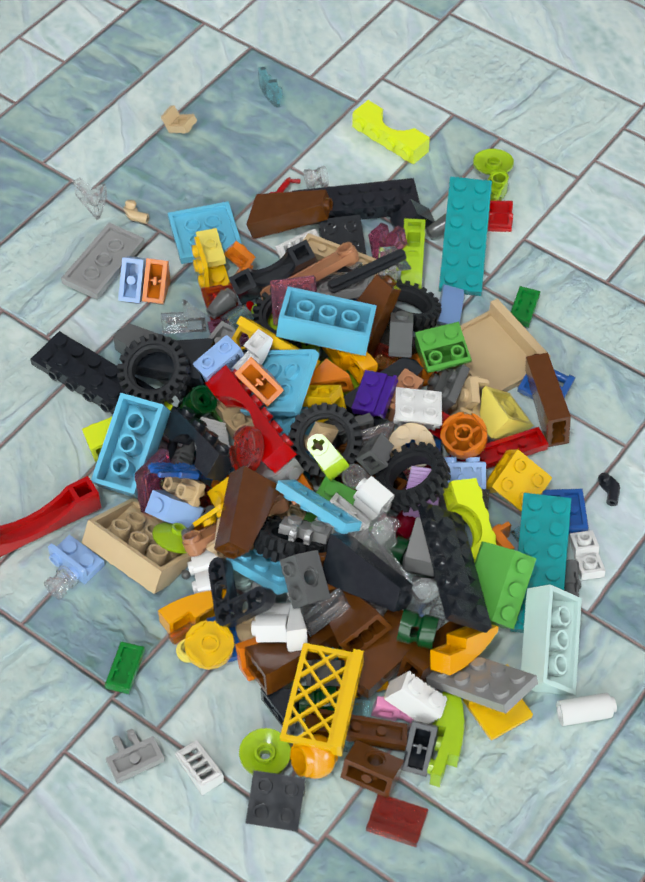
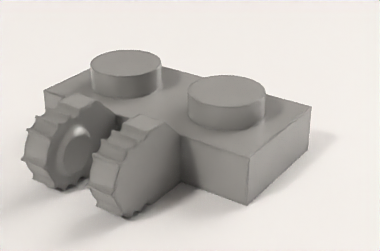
[278,515,332,546]
[106,729,165,784]

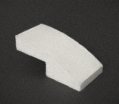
[233,329,273,370]

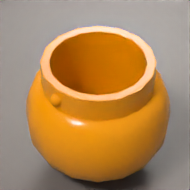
[290,734,338,779]

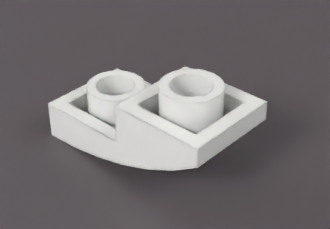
[569,530,605,580]

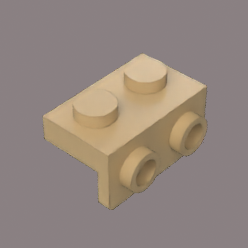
[448,375,489,415]

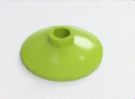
[473,149,514,175]
[152,522,187,554]
[239,728,291,775]

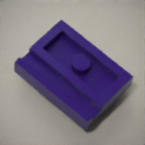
[351,370,398,419]

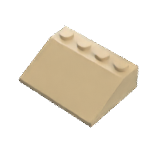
[82,497,191,594]

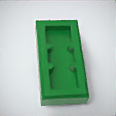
[511,286,541,328]
[105,641,145,694]

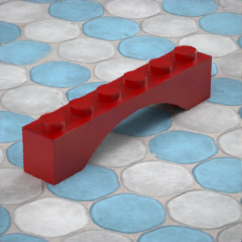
[205,365,297,473]
[0,476,102,557]

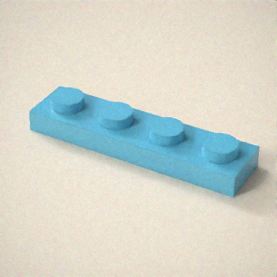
[276,479,362,534]

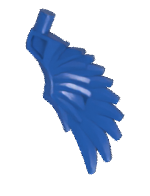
[148,462,213,480]

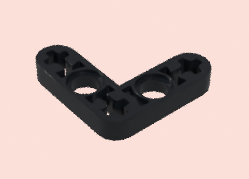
[208,557,275,628]

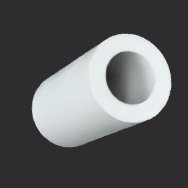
[556,692,617,726]

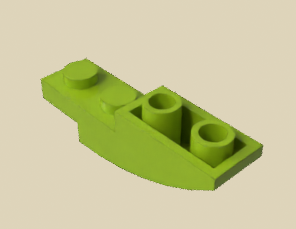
[400,218,425,289]
[427,691,464,787]

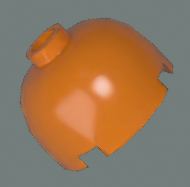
[440,412,487,460]

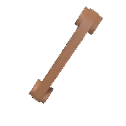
[260,242,359,300]
[182,492,290,557]

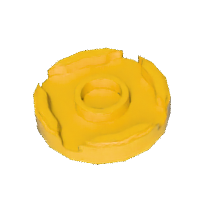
[184,620,234,670]

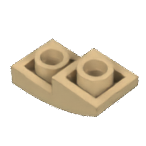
[215,400,254,438]

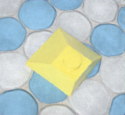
[480,386,534,440]

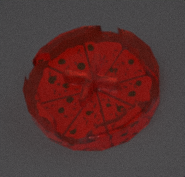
[230,425,264,471]

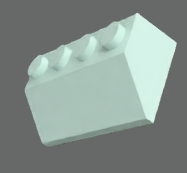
[521,585,582,696]

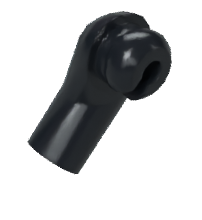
[598,472,620,506]

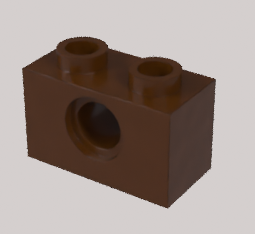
[340,740,404,798]

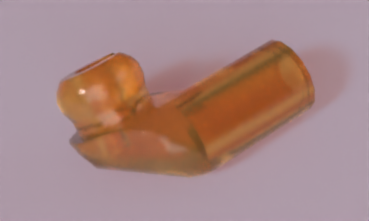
[374,354,402,370]
[168,623,194,645]

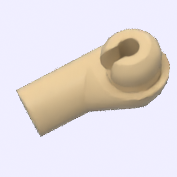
[124,200,149,224]

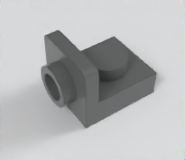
[304,659,344,686]

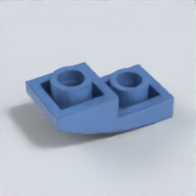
[436,284,464,325]

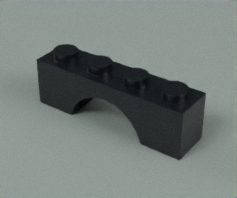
[229,239,317,305]
[164,406,237,481]

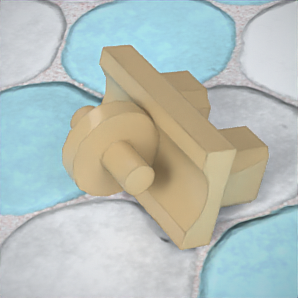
[163,477,205,507]

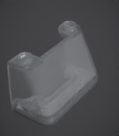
[360,512,441,616]

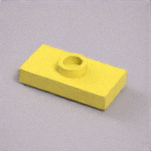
[196,228,226,267]

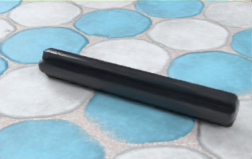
[327,249,407,294]

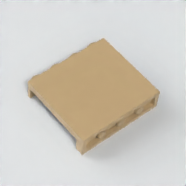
[450,298,551,397]

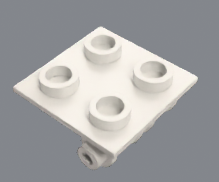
[393,387,442,431]

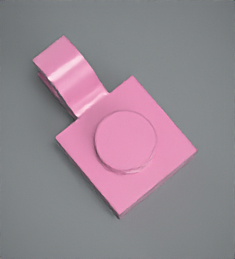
[371,696,414,723]

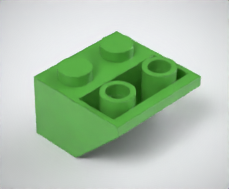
[415,321,472,373]

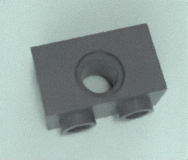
[280,550,331,609]

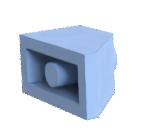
[118,256,146,303]
[145,490,205,528]

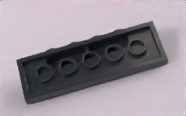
[292,178,420,226]
[30,331,155,414]
[418,503,492,633]

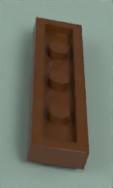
[303,706,408,751]

